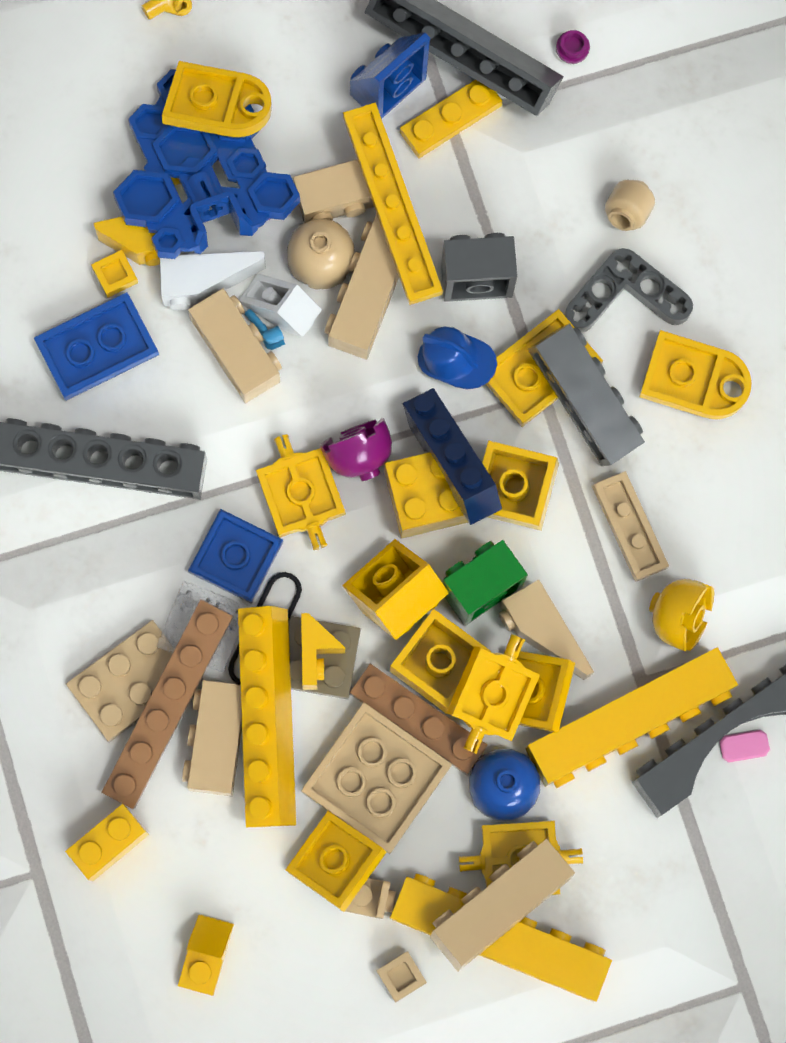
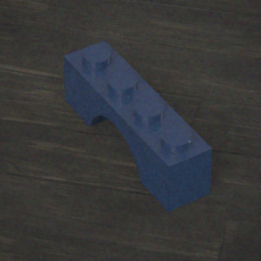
[402,388,502,525]

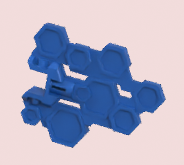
[113,69,300,259]

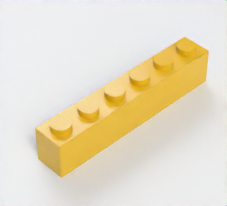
[238,606,296,828]
[525,647,738,789]
[390,873,612,1002]

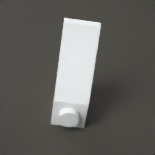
[160,251,266,310]

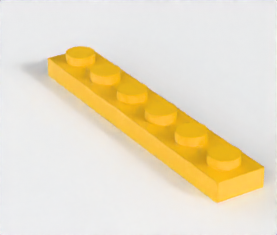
[343,102,443,305]

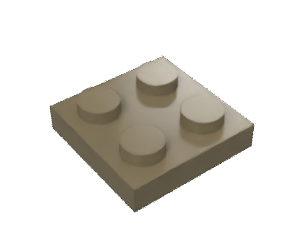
[289,616,361,700]

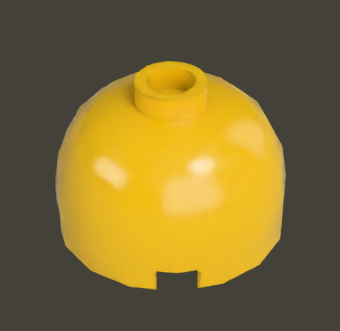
[649,579,715,652]

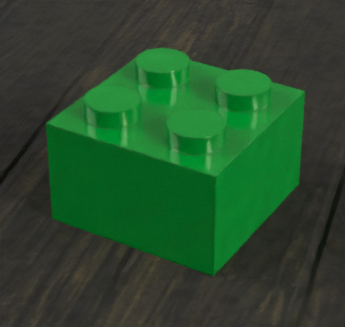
[443,540,528,626]

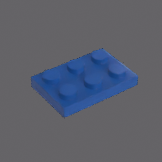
[34,292,159,401]

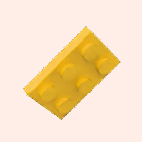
[486,309,603,427]

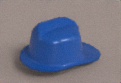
[417,326,497,390]

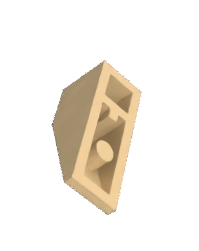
[498,580,594,680]

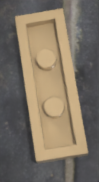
[592,471,669,582]

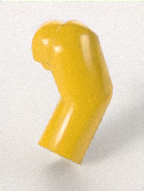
[141,0,192,20]

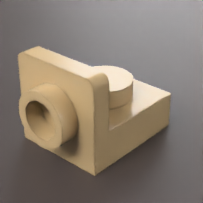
[340,878,396,919]

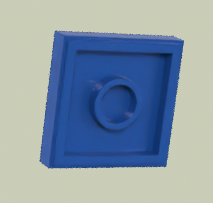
[188,509,284,604]

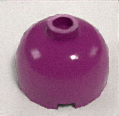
[320,418,392,481]

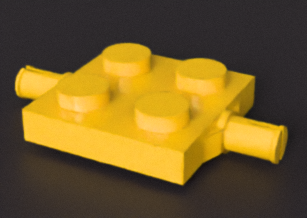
[256,434,346,550]
[446,634,540,754]
[459,821,583,895]

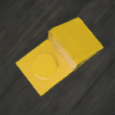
[301,613,345,690]
[178,914,234,996]

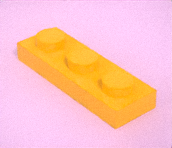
[400,80,503,159]

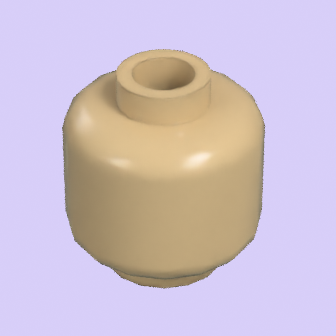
[605,179,655,231]

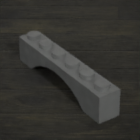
[632,665,786,818]

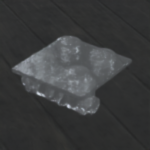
[156,580,250,673]

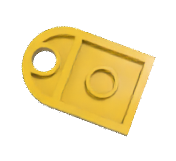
[162,61,272,137]
[639,330,752,419]

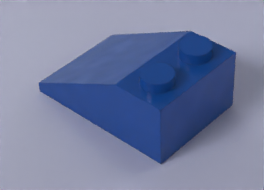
[350,33,430,119]

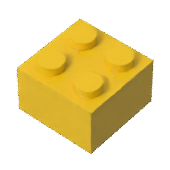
[482,440,559,531]
[384,452,469,539]
[342,539,449,640]
[389,608,492,714]

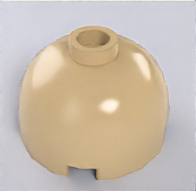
[287,219,355,289]

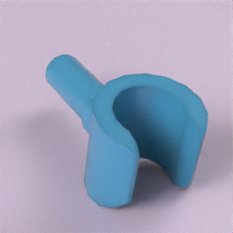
[245,309,285,350]

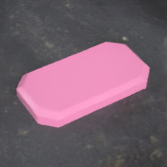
[719,730,770,763]

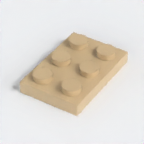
[66,620,175,742]

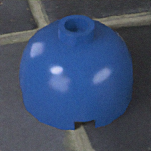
[469,749,540,821]

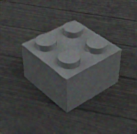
[441,233,517,302]

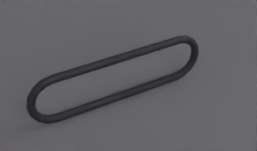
[228,572,302,685]

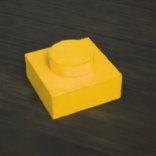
[91,250,138,298]

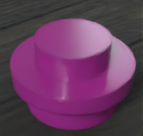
[556,30,590,64]

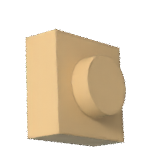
[376,951,427,1003]

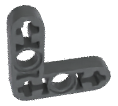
[564,248,693,333]

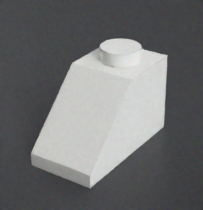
[239,274,322,337]

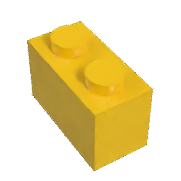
[65,803,149,882]

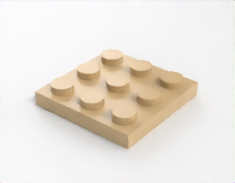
[301,702,452,854]

